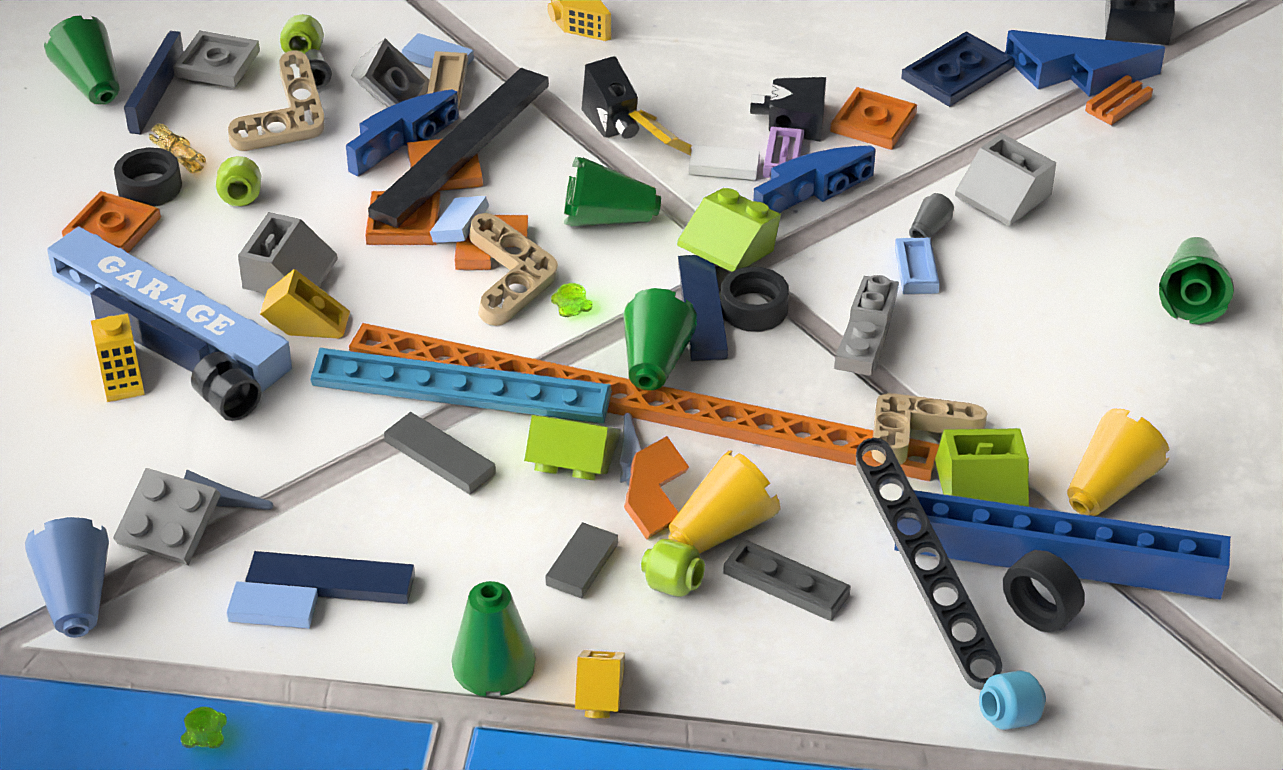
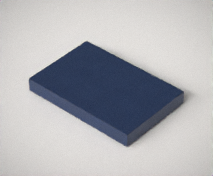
[901,31,1015,107]

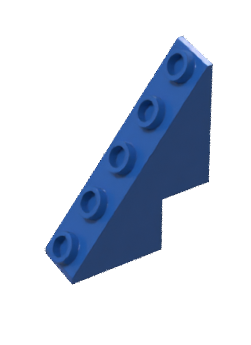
[1005,30,1165,97]

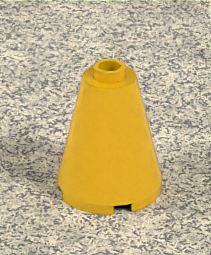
[1067,409,1170,516]
[668,451,781,554]

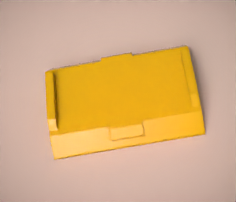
[629,110,692,156]

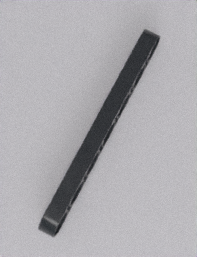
[856,437,1003,690]

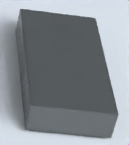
[545,522,618,598]

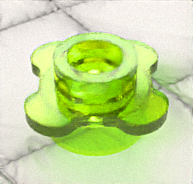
[551,283,593,317]
[180,707,227,748]

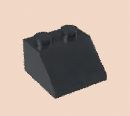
[1105,0,1175,45]

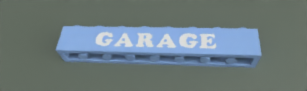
[47,226,292,392]

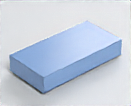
[402,33,474,68]
[430,196,489,243]
[895,238,940,294]
[227,581,318,629]

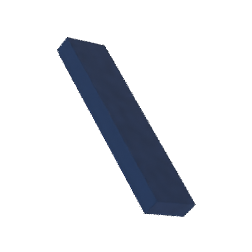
[124,30,184,135]
[678,255,728,361]
[90,287,209,372]
[245,551,415,604]

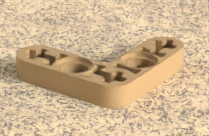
[228,51,324,151]
[469,213,558,326]
[872,393,988,464]

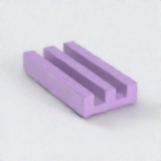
[763,127,804,178]

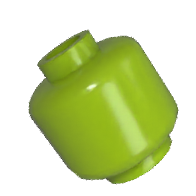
[280,14,324,54]
[216,156,262,207]
[641,539,705,597]

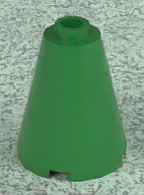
[44,15,120,105]
[564,157,661,226]
[1159,237,1234,324]
[624,288,697,390]
[451,581,536,696]

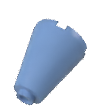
[25,517,109,638]

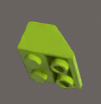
[935,428,1029,507]

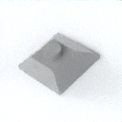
[351,38,430,107]

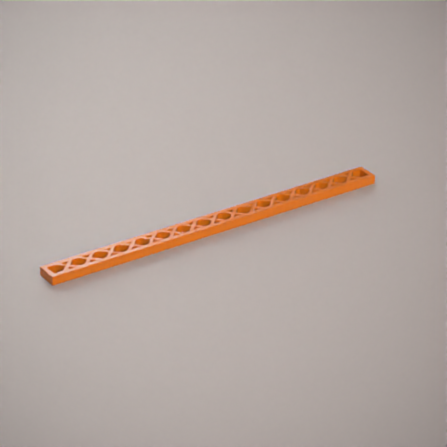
[349,323,939,481]

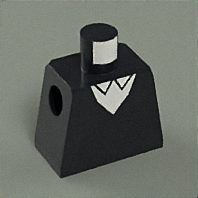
[581,56,640,139]
[750,77,826,142]

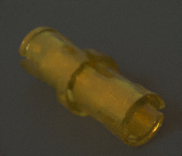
[149,123,206,174]

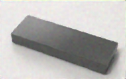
[384,411,496,495]
[723,539,851,621]

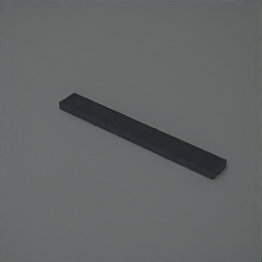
[368,68,549,228]

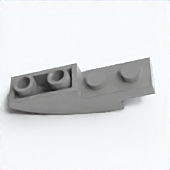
[834,275,899,376]

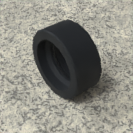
[113,147,182,207]
[721,267,789,332]
[1003,550,1085,633]

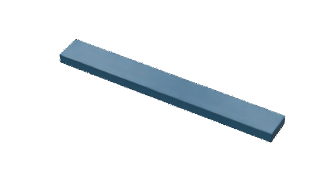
[310,348,612,424]

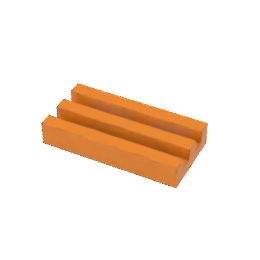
[1085,75,1153,125]

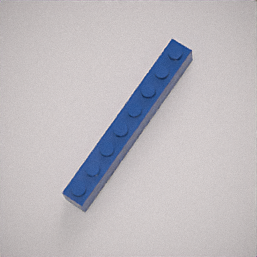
[894,490,1231,599]

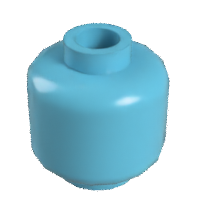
[979,670,1046,730]

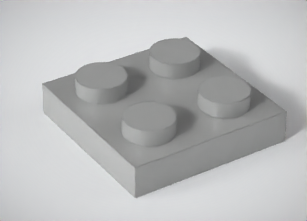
[173,30,260,88]
[113,468,221,566]

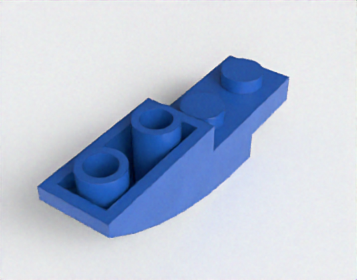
[345,89,459,177]
[753,145,876,214]

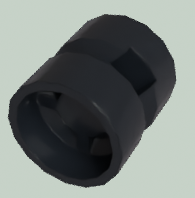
[191,352,262,421]

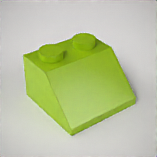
[677,188,781,272]
[524,415,621,481]

